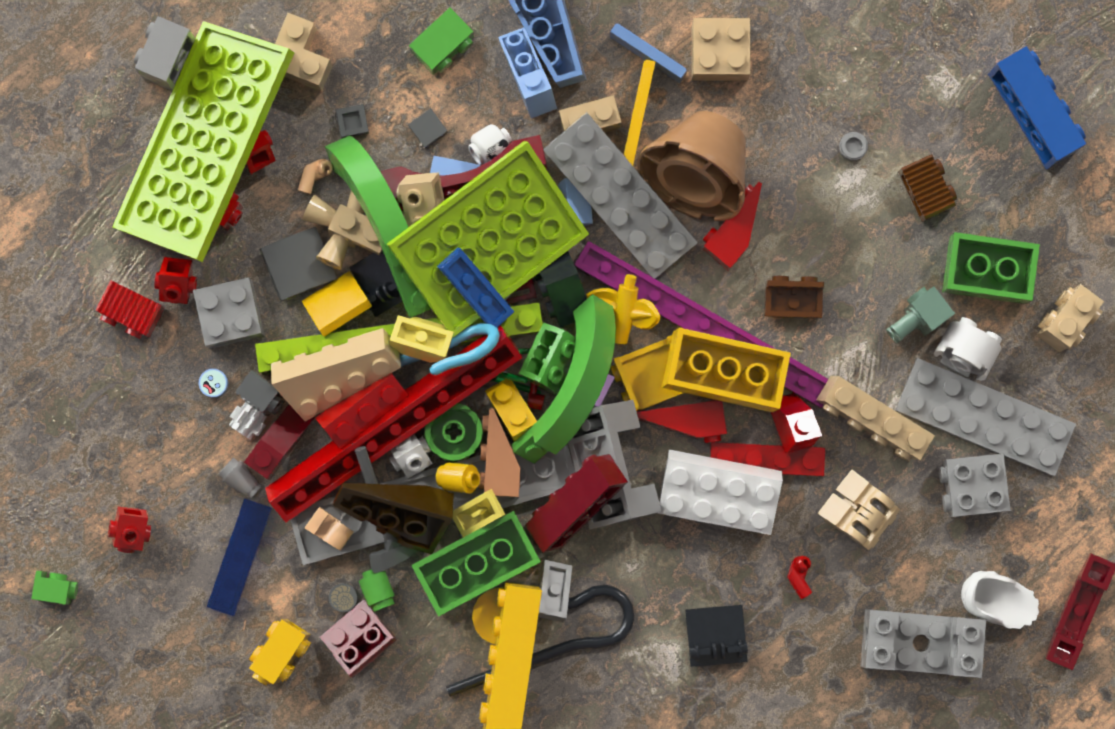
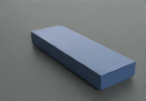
[610,24,687,83]

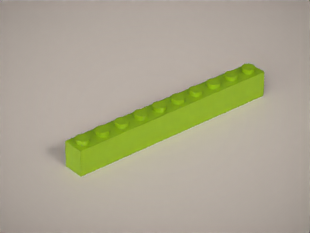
[255,303,542,375]

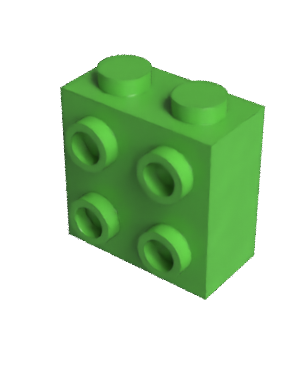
[519,322,576,396]

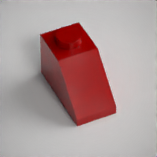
[771,393,822,454]

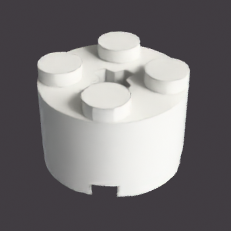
[934,317,1002,381]

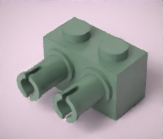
[886,286,955,343]

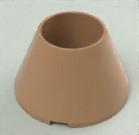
[637,111,746,221]

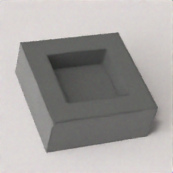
[336,104,369,139]
[408,108,448,149]

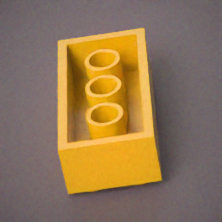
[662,328,791,412]

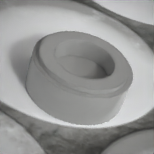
[839,132,868,161]

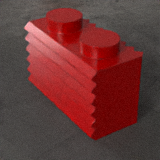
[95,280,165,339]

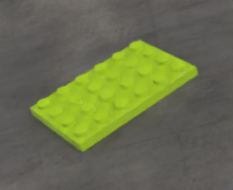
[387,141,589,337]

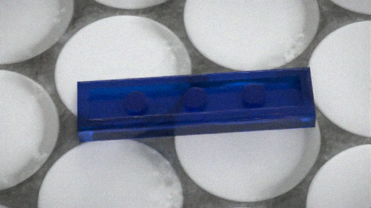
[207,498,272,616]

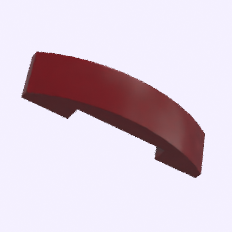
[1045,553,1115,670]

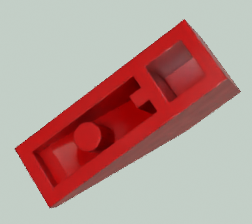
[637,400,727,443]

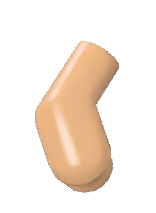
[297,159,333,195]

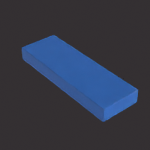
[437,247,514,327]

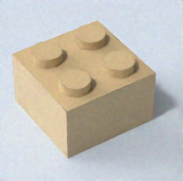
[692,18,750,81]

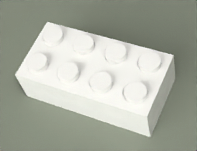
[658,450,783,535]

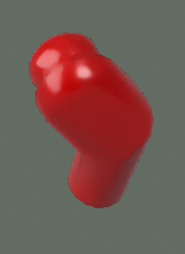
[787,555,812,600]

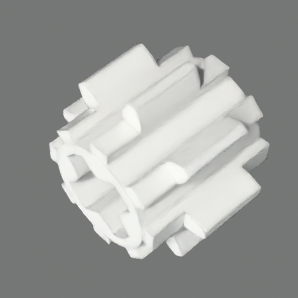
[229,402,266,440]

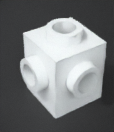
[388,434,433,478]

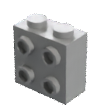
[939,453,1011,518]

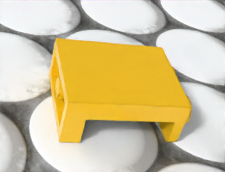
[610,335,684,412]

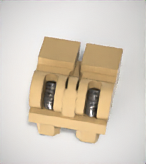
[818,469,900,550]

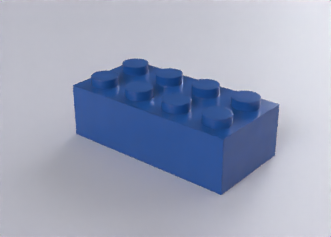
[988,46,1086,170]

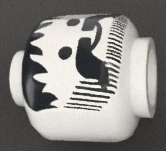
[468,124,512,165]

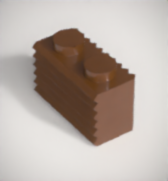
[898,154,957,222]

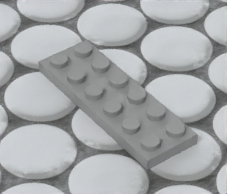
[543,112,698,279]
[895,358,1076,477]

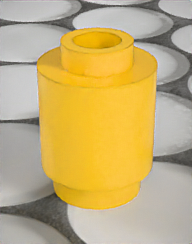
[436,462,480,494]

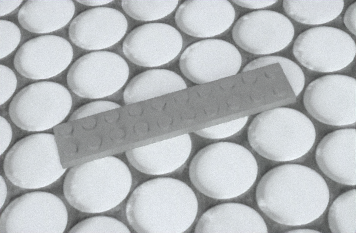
[291,444,575,565]

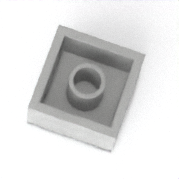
[134,16,195,91]
[193,277,265,349]

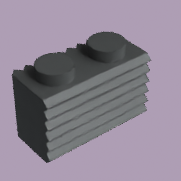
[236,370,285,416]

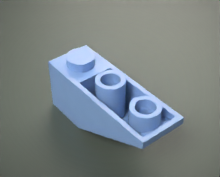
[498,27,557,119]

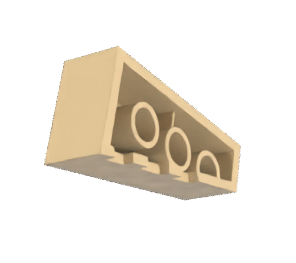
[271,328,401,421]

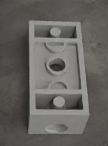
[568,400,661,529]
[860,609,986,678]

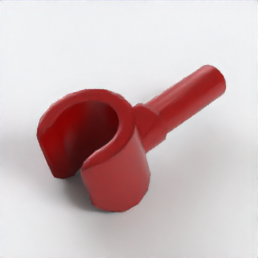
[527,382,545,410]

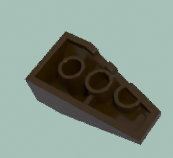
[333,483,454,554]

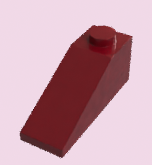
[244,404,318,480]

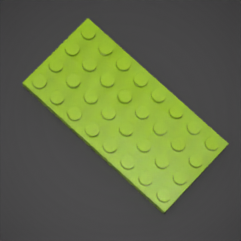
[112,21,295,262]

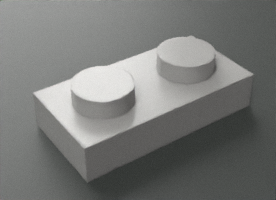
[538,560,572,622]

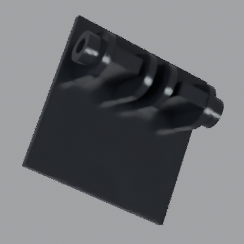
[349,250,402,317]
[685,605,748,667]

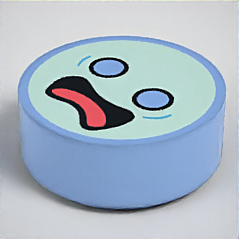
[199,369,228,398]

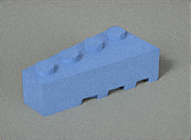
[509,0,587,88]

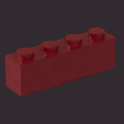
[525,454,628,553]

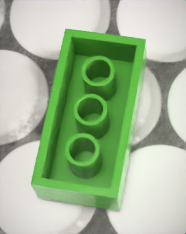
[411,511,541,617]

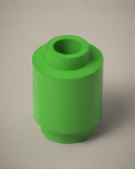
[359,569,395,612]

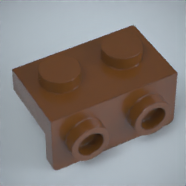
[764,275,824,319]

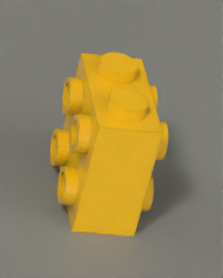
[249,619,311,686]

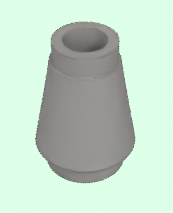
[218,457,261,499]

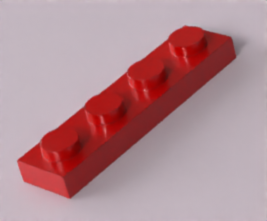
[710,442,825,477]

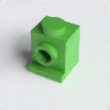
[31,570,78,604]

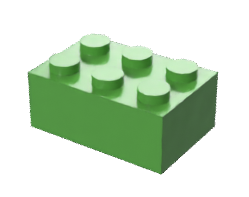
[942,232,1040,304]

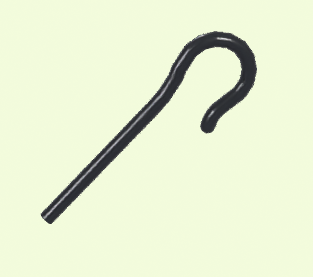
[446,584,635,697]

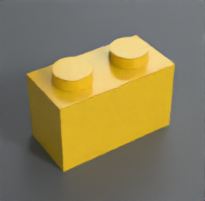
[485,379,537,442]

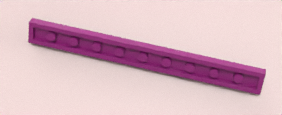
[574,241,828,408]

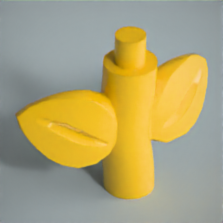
[586,274,661,344]

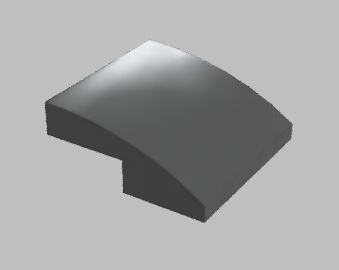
[259,227,337,302]

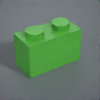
[409,7,474,75]

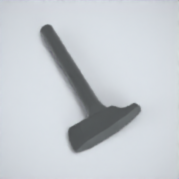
[355,446,417,573]

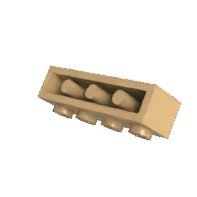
[397,172,444,227]
[816,376,935,462]

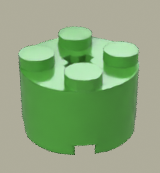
[425,403,483,462]

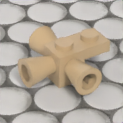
[303,190,382,270]

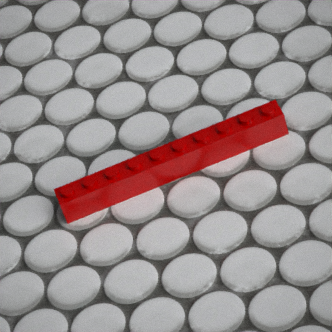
[265,325,522,523]

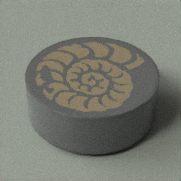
[329,583,358,612]

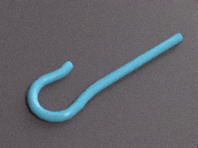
[400,323,500,375]

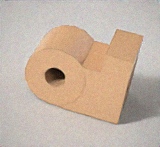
[305,507,354,551]

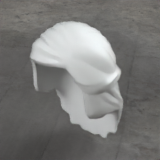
[961,571,1039,629]

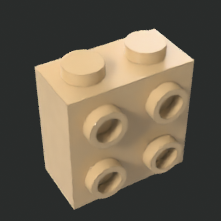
[1036,284,1104,352]

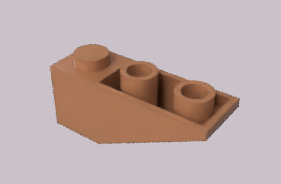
[479,408,521,498]

